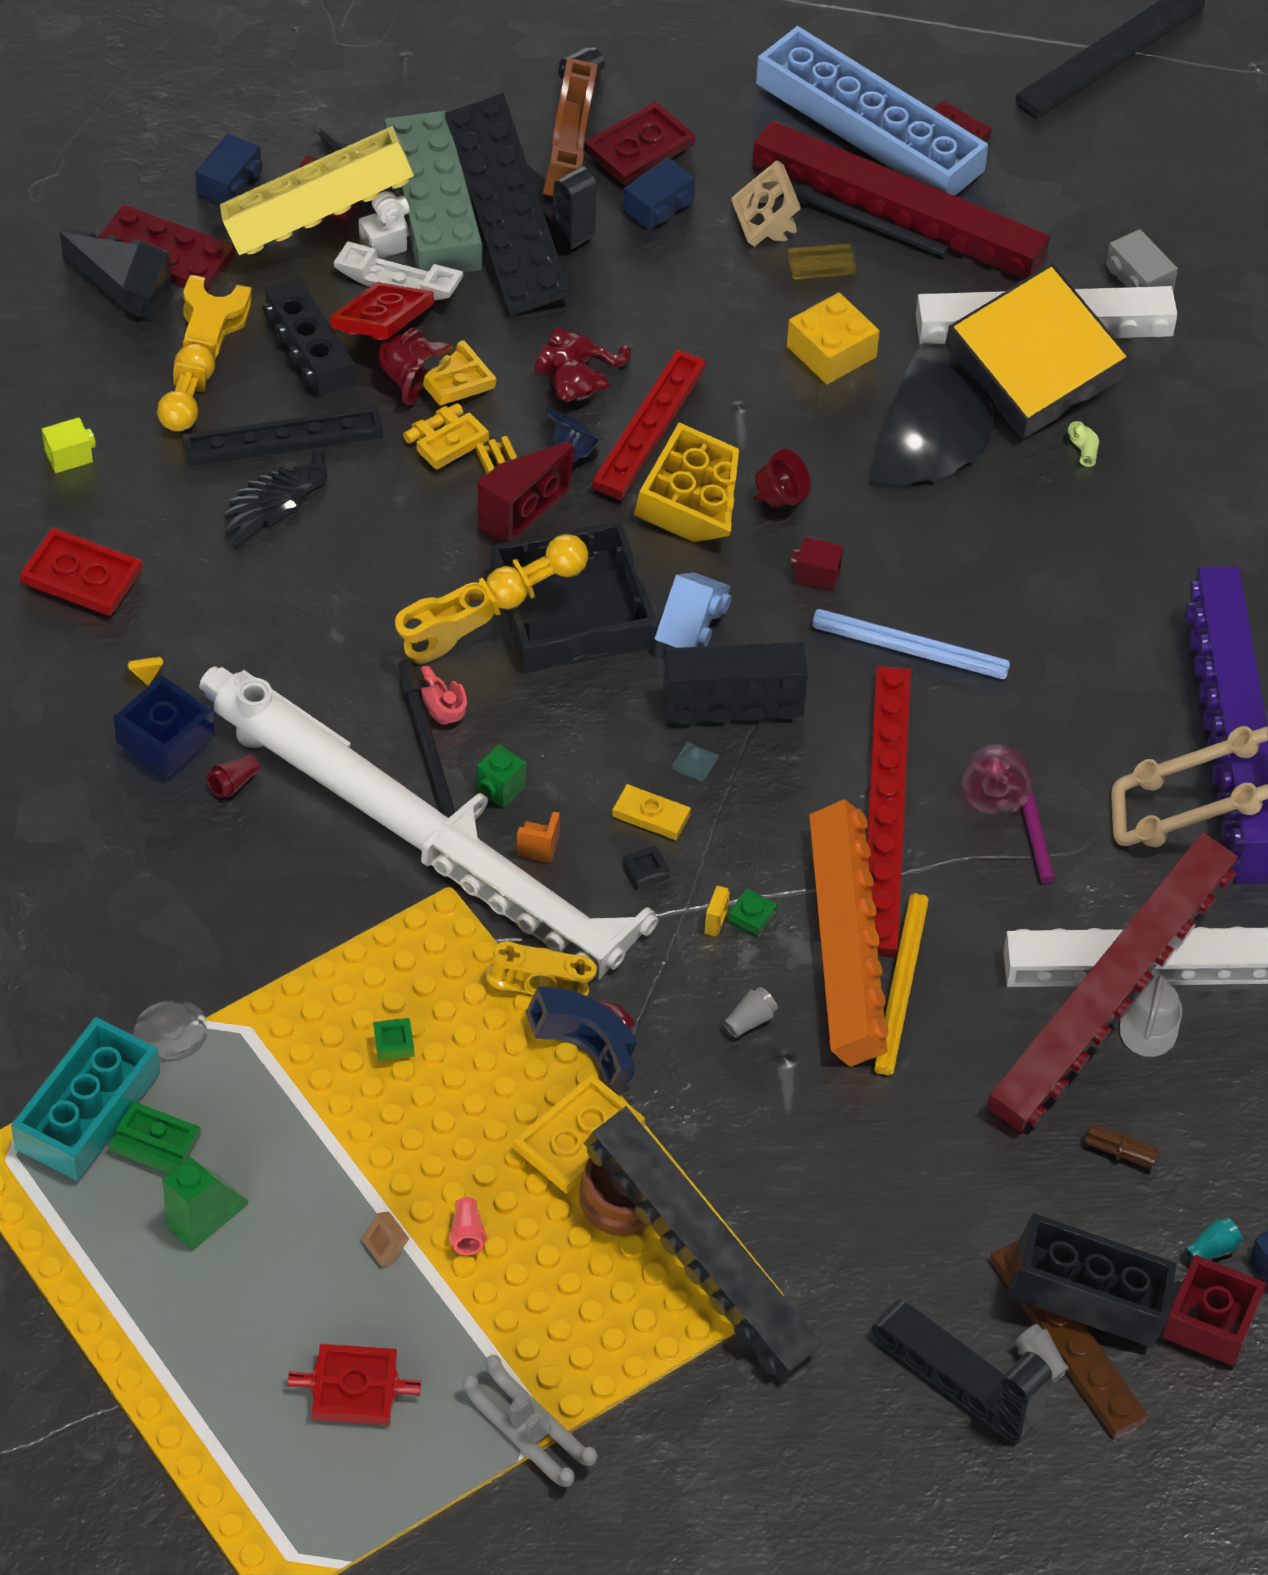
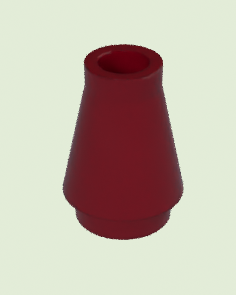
[206,754,260,798]

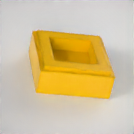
[704,886,730,937]

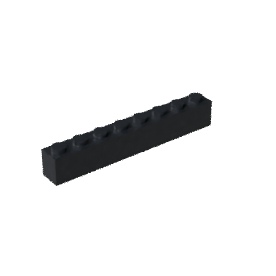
[584,1106,823,1381]

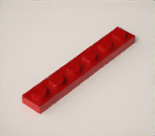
[592,350,706,500]

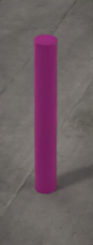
[1020,791,1055,884]

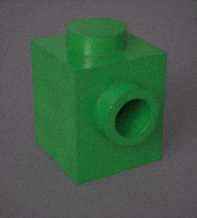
[476,744,526,809]

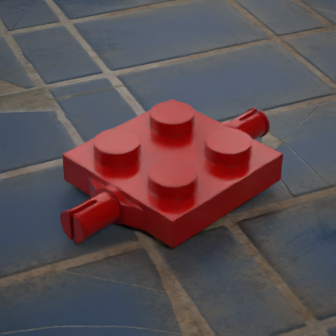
[288,1344,422,1425]

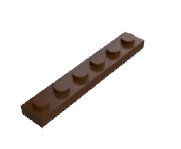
[990,1240,1148,1439]

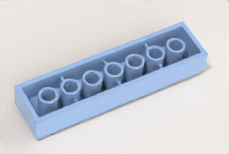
[756,26,988,196]

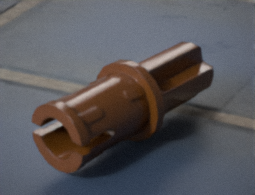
[1085,1124,1160,1171]

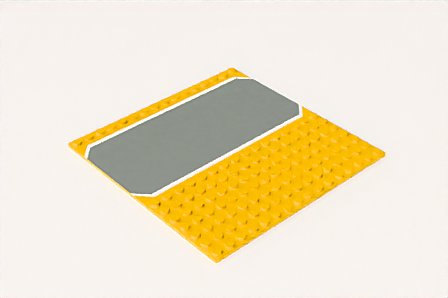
[0,887,784,1575]

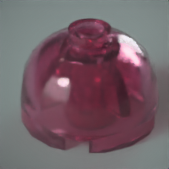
[962,744,1032,815]

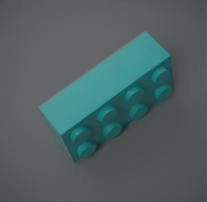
[11,1017,160,1181]

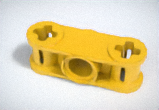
[486,941,597,996]

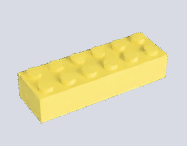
[220,126,414,255]

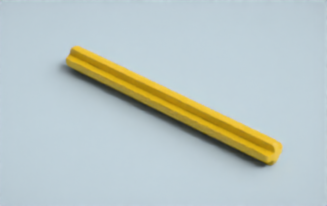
[874,893,929,1076]

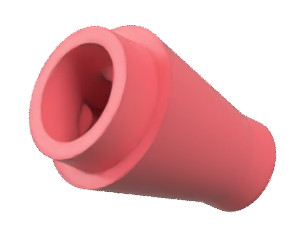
[449,1197,487,1255]

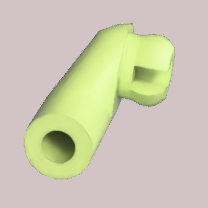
[1068,421,1099,467]

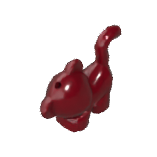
[534,327,631,402]

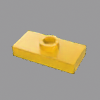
[612,784,691,841]

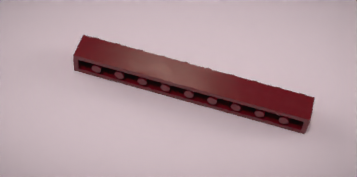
[752,120,1050,279]
[986,832,1238,1133]

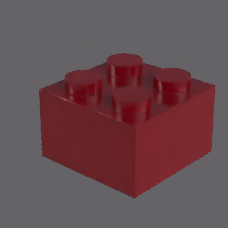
[1163,1255,1267,1367]

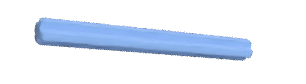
[812,609,1010,679]

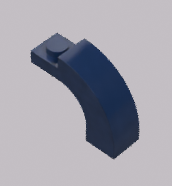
[525,987,637,1095]

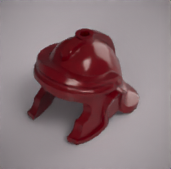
[379,328,453,406]

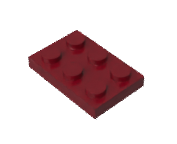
[584,101,696,185]

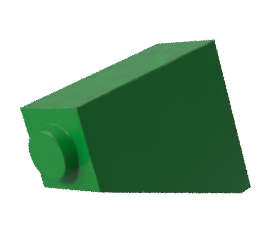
[162,1156,248,1251]

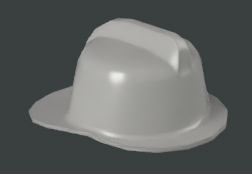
[1120,975,1182,1057]

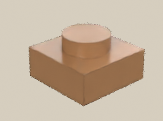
[361,1211,409,1267]

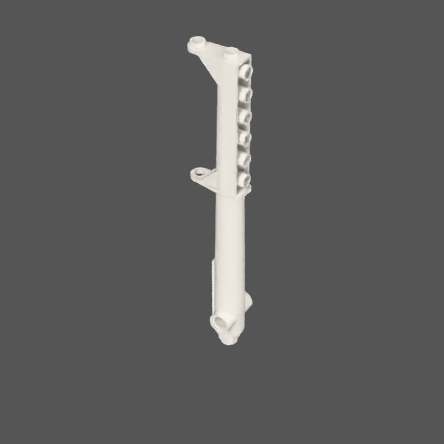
[199,666,658,980]

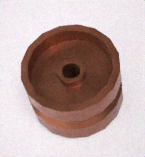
[579,1157,648,1236]

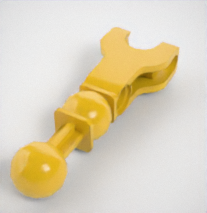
[157,275,252,432]
[395,534,589,665]

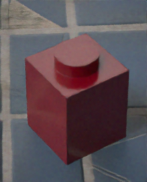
[790,537,844,592]

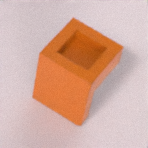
[517,812,560,864]

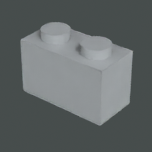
[1106,229,1178,291]

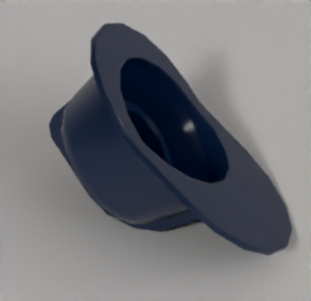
[545,408,605,463]

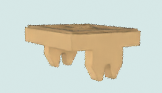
[731,160,801,247]

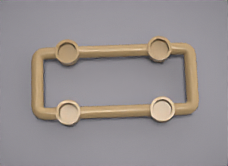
[1111,726,1268,847]

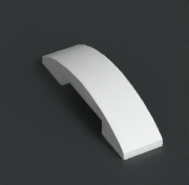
[334,242,463,300]

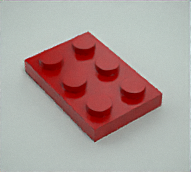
[330,282,434,340]
[20,527,143,616]

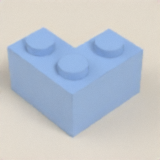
[655,572,732,648]

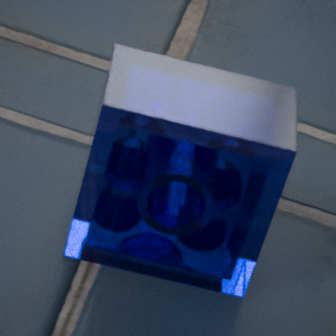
[113,675,215,778]

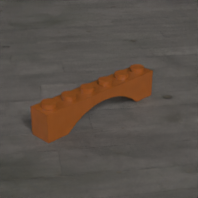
[543,58,598,196]

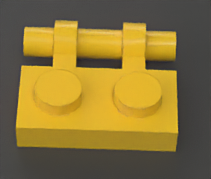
[403,403,489,470]

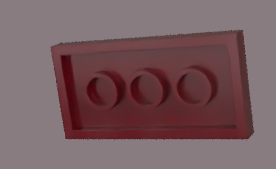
[98,204,235,292]

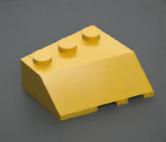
[634,423,739,542]

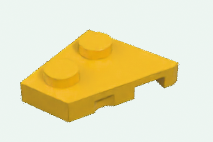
[423,340,497,406]

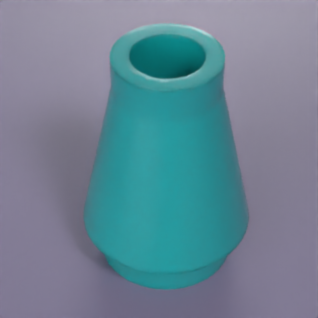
[1184,1217,1243,1262]

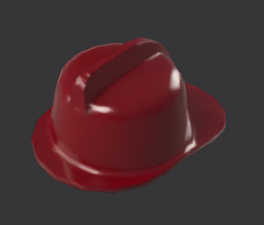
[754,448,811,508]

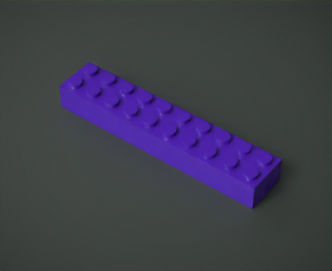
[1185,566,1268,884]

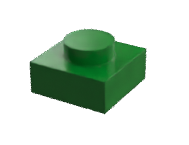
[728,888,777,937]
[373,1018,415,1061]

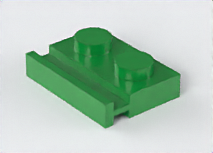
[108,1101,201,1174]

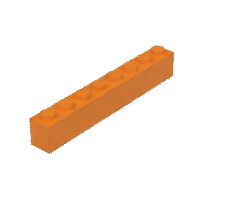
[809,799,889,1067]

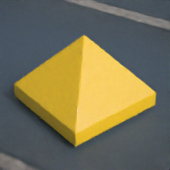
[127,657,163,686]

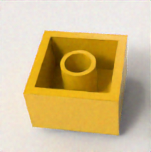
[787,292,880,385]

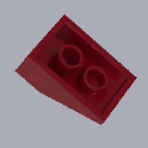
[477,442,573,543]

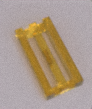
[788,243,856,279]

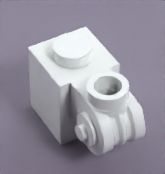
[359,191,410,259]

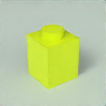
[42,417,96,473]

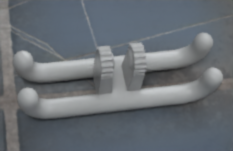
[463,1355,598,1487]

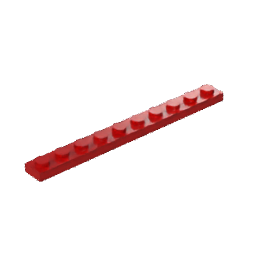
[867,666,911,958]

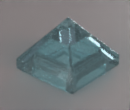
[672,742,719,782]

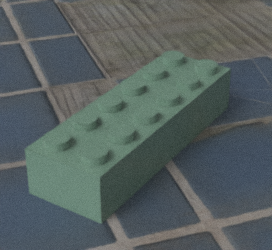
[385,111,482,272]

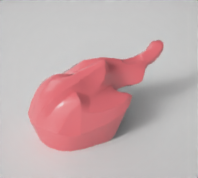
[421,666,467,725]

